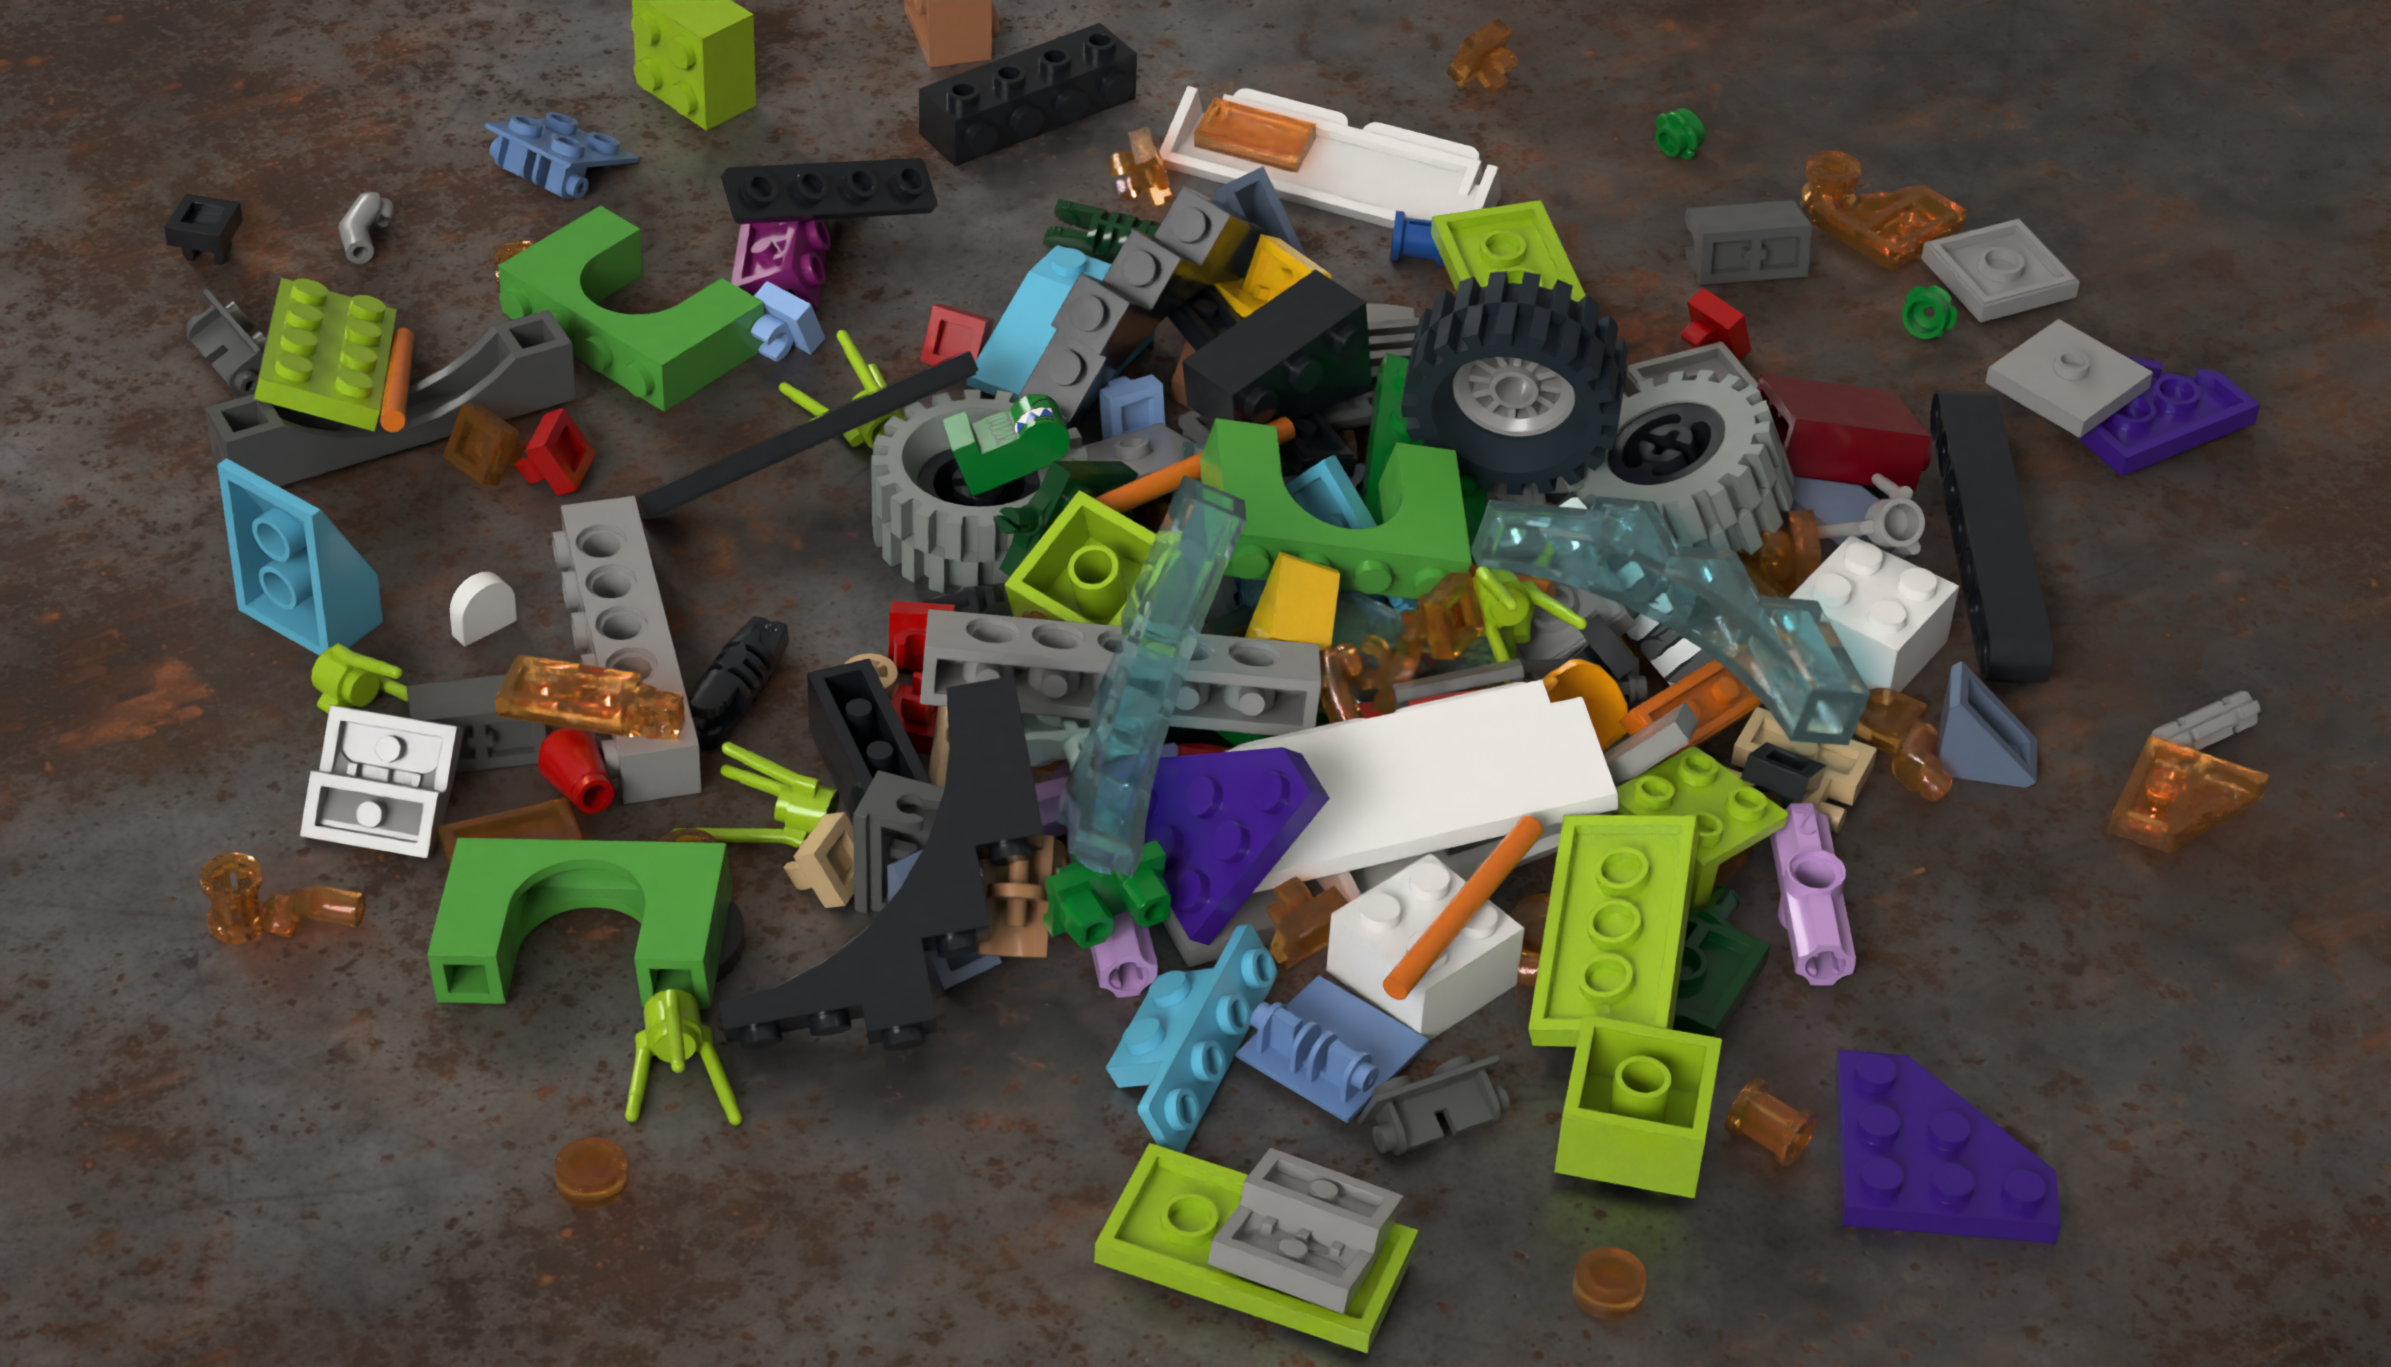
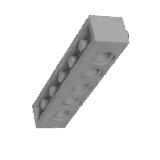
[552,496,701,804]
[920,609,1322,736]

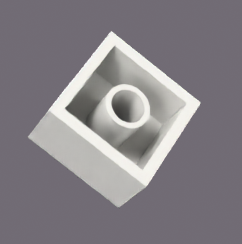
[1784,536,1959,707]
[1326,853,1525,1041]

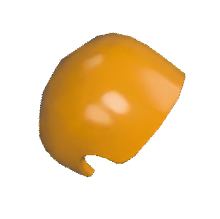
[1542,659,1628,754]

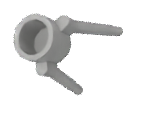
[1792,473,1925,560]

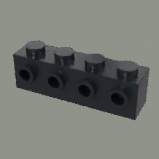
[919,23,1137,166]

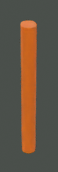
[380,328,415,433]
[1094,417,1295,514]
[1383,816,1543,1000]

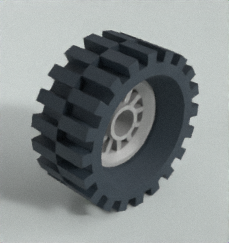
[1401,271,1628,495]

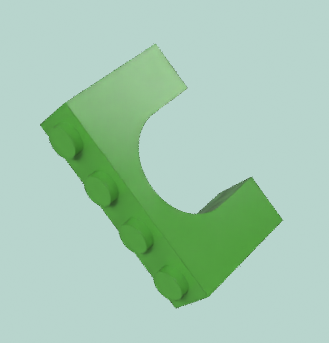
[498,205,764,412]
[1200,418,1472,604]
[427,838,733,1008]

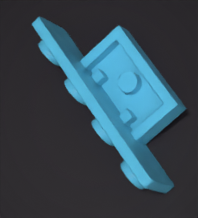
[1106,924,1278,1153]

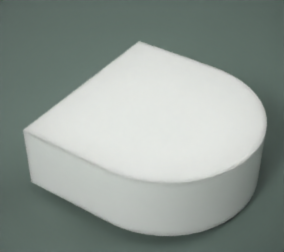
[450,572,517,647]

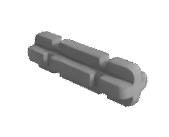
[2149,690,2261,763]

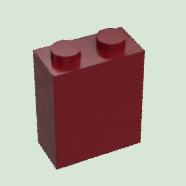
[1757,374,1932,492]

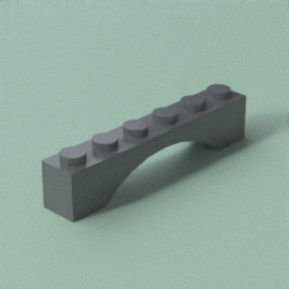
[205,310,576,487]

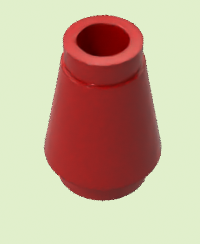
[538,727,614,814]

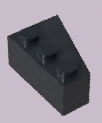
[1182,269,1373,425]

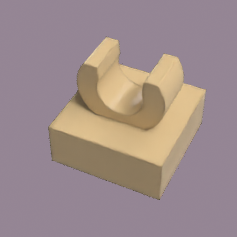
[783,812,854,908]

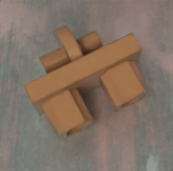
[978,835,1054,959]

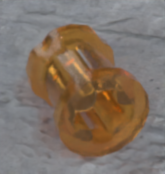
[199,853,269,944]
[1725,1078,1819,1168]

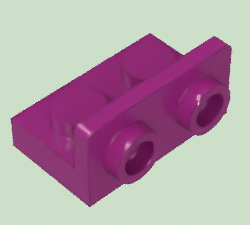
[731,220,831,310]

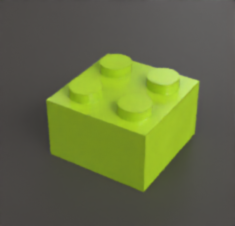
[631,0,756,131]
[1004,490,1190,630]
[1554,1014,1722,1199]

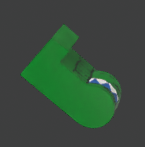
[943,393,1070,497]

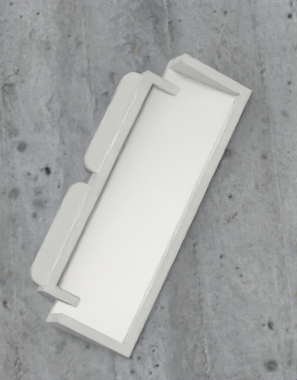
[1157,86,1501,229]
[1225,679,1618,893]

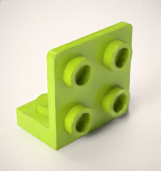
[1601,747,1789,910]

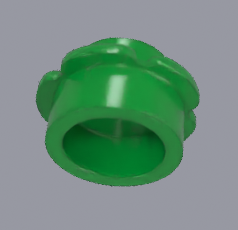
[1655,108,1705,160]
[1902,285,1957,339]

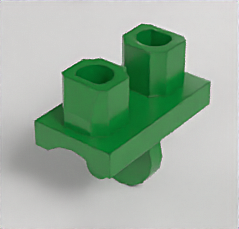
[1043,837,1171,950]

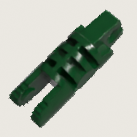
[1042,199,1161,263]

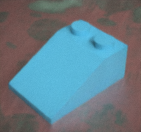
[967,245,1155,403]
[217,458,383,656]

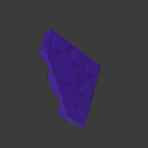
[2073,355,2260,476]
[1112,747,1330,945]
[1835,1049,2061,1243]

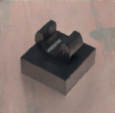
[164,194,243,265]
[1563,609,1638,680]
[1741,742,1827,810]

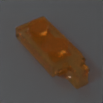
[494,654,686,740]

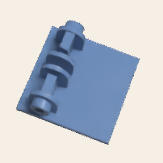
[484,112,639,200]
[1236,975,1429,1124]

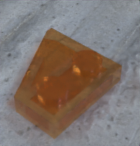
[1810,185,1967,271]
[2107,735,2269,853]

